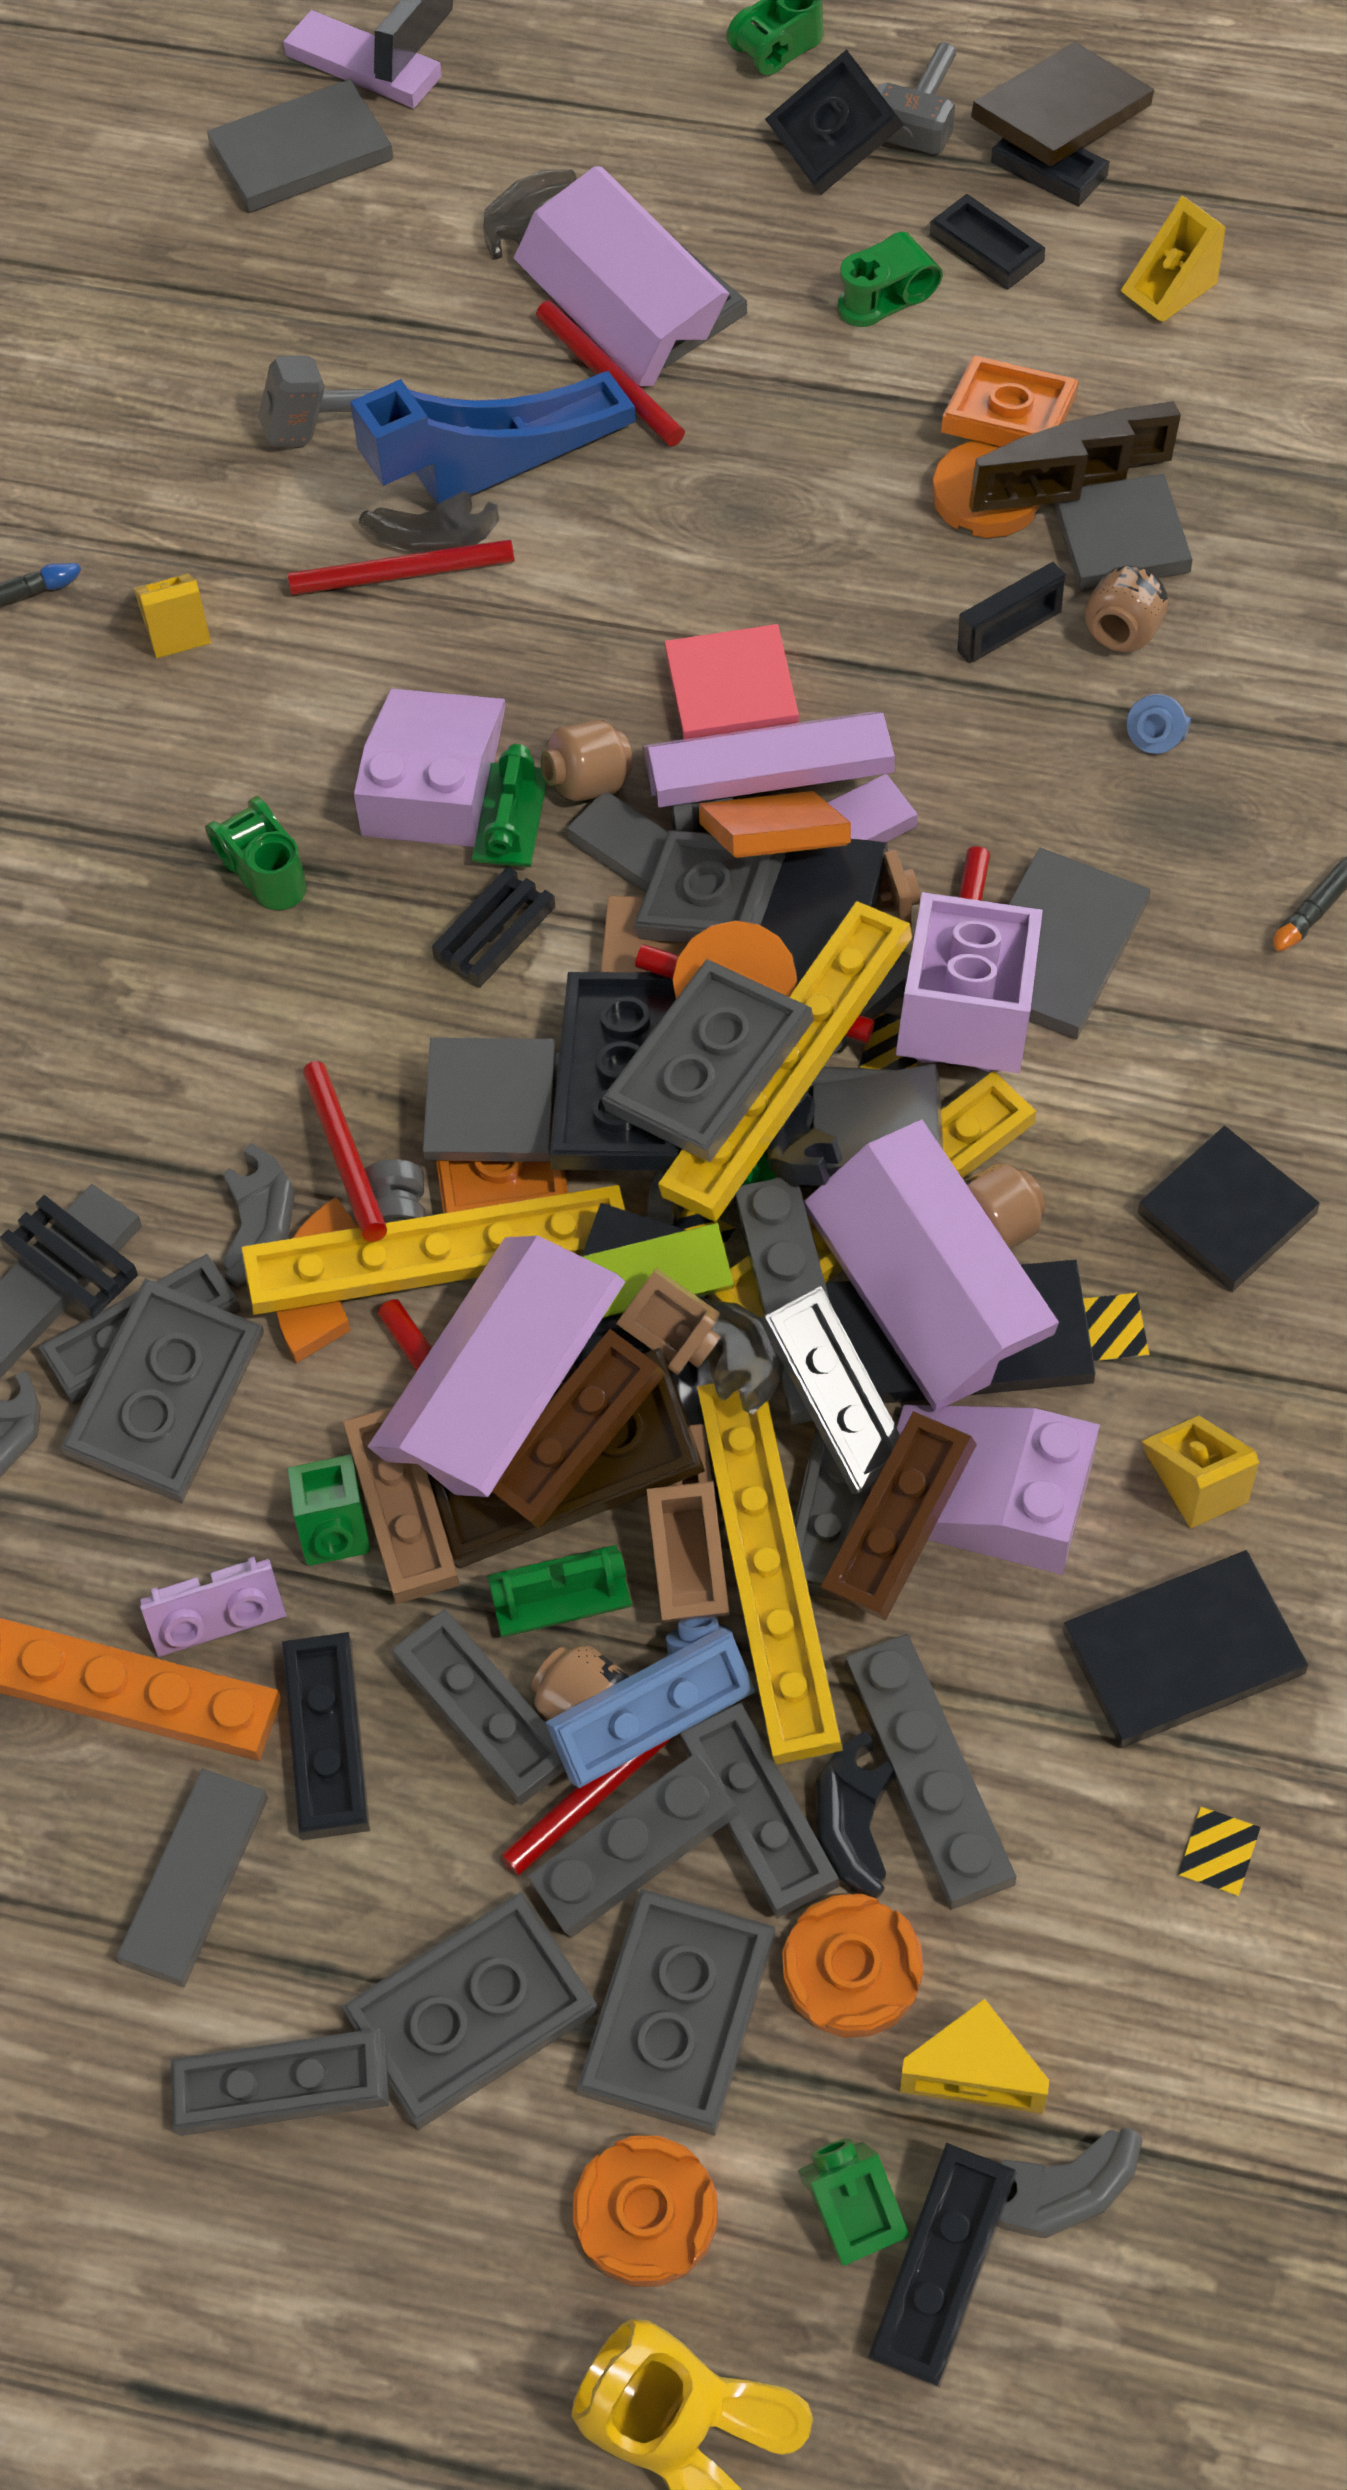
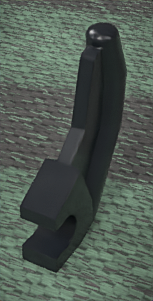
[764,1091,842,1185]
[814,1731,894,1899]

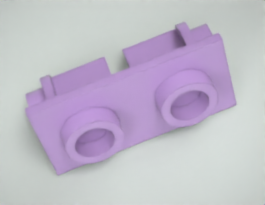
[140,1556,287,1657]

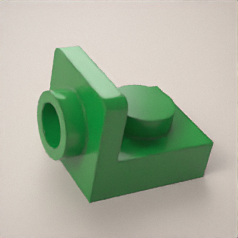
[288,1454,371,1566]
[798,2139,910,2266]

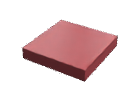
[665,624,799,739]

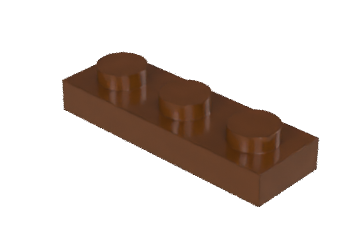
[492,1329,665,1530]
[821,1411,977,1621]

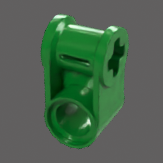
[726,0,824,75]
[837,231,943,327]
[205,796,307,910]

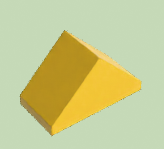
[1120,196,1226,322]
[134,573,211,659]
[1141,1415,1259,1529]
[900,1999,1049,2114]

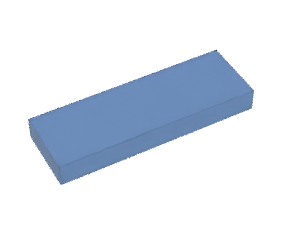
[545,1627,755,1788]

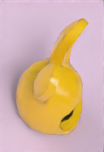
[571,2319,813,2490]

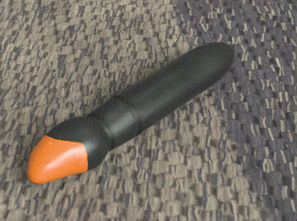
[1273,856,1347,951]

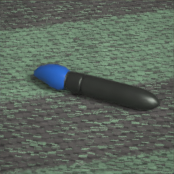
[0,563,81,607]

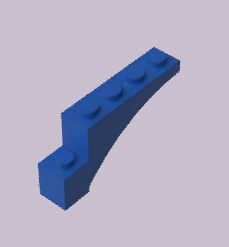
[350,371,636,509]

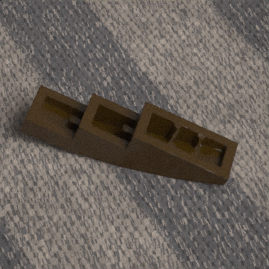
[969,401,1181,512]

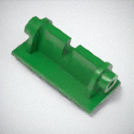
[472,744,547,867]
[487,1545,632,1638]

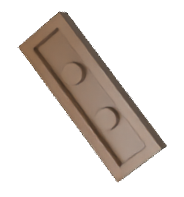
[343,1407,460,1604]

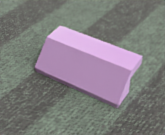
[514,166,729,386]
[642,712,895,807]
[804,1119,1059,1411]
[367,1235,625,1497]

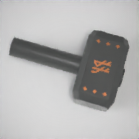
[877,42,956,155]
[258,356,377,447]

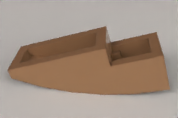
[646,1424,729,1623]

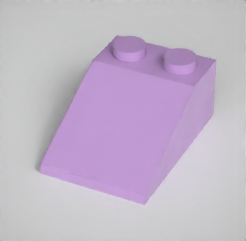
[354,689,506,847]
[896,892,1043,1074]
[897,1405,1100,1575]

